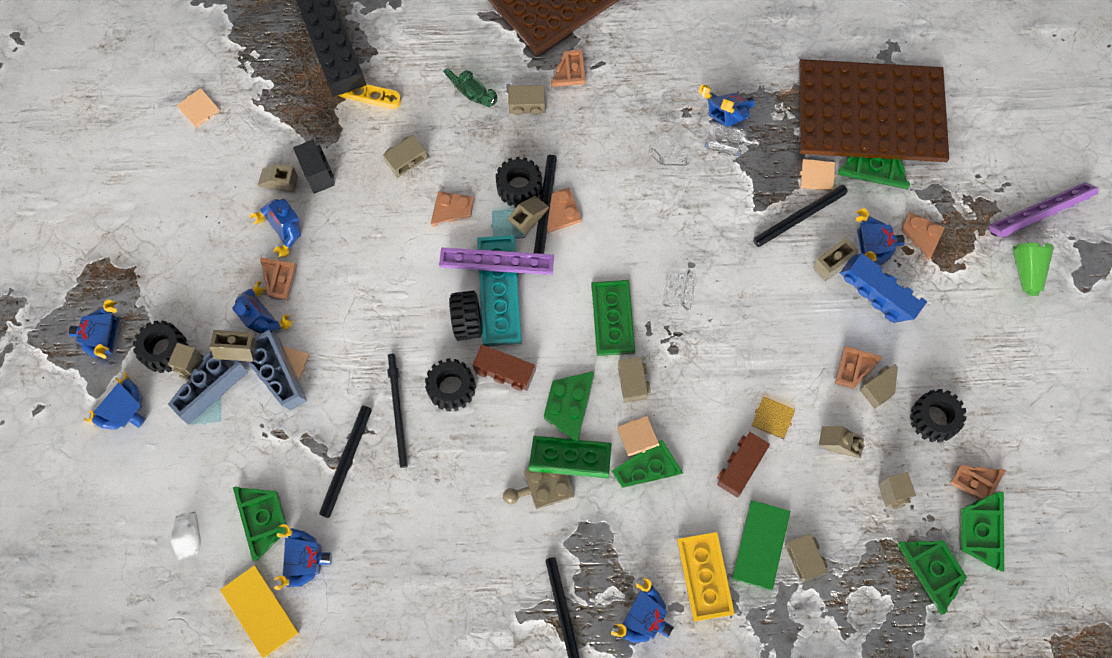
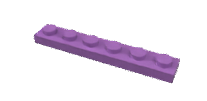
[989,182,1098,238]
[439,247,554,275]

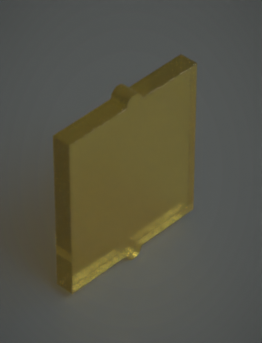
[751,396,795,439]

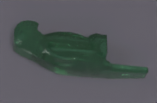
[443,68,498,107]

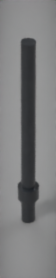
[387,353,408,468]

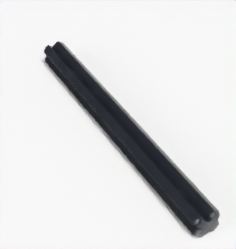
[534,154,557,254]
[753,185,848,247]
[319,405,372,518]
[545,557,580,658]

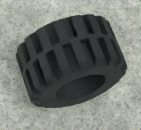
[495,157,542,208]
[449,290,482,341]
[133,320,188,373]
[425,358,476,412]
[910,389,967,443]

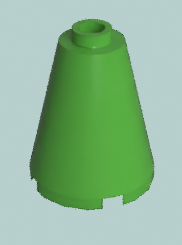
[1013,243,1054,296]

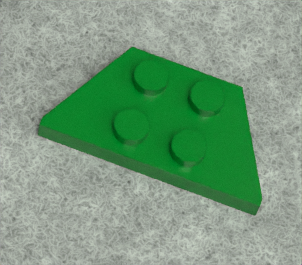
[837,156,910,190]
[544,371,594,443]
[233,486,287,561]
[960,491,1004,572]
[897,540,967,615]

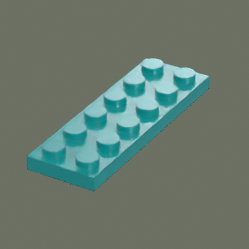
[477,235,522,346]

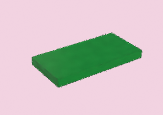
[591,280,635,356]
[529,436,612,479]
[732,500,791,591]

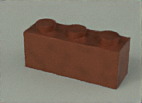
[472,344,536,391]
[717,432,770,498]

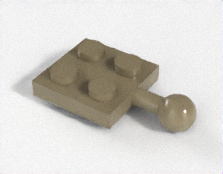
[503,469,574,510]

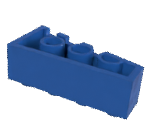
[840,253,927,323]

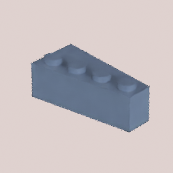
[246,330,307,410]
[168,351,248,425]

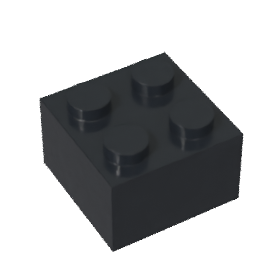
[293,139,335,194]

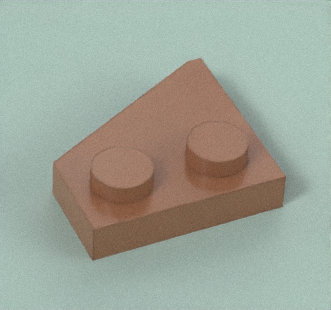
[551,50,586,87]
[431,191,474,227]
[835,346,882,389]

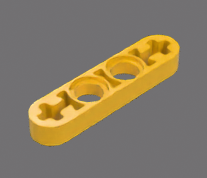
[338,84,401,109]

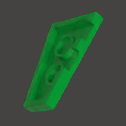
[611,440,683,488]

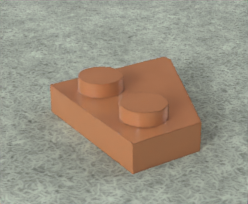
[547,188,582,233]
[901,212,945,260]
[260,257,297,300]
[950,465,1006,500]

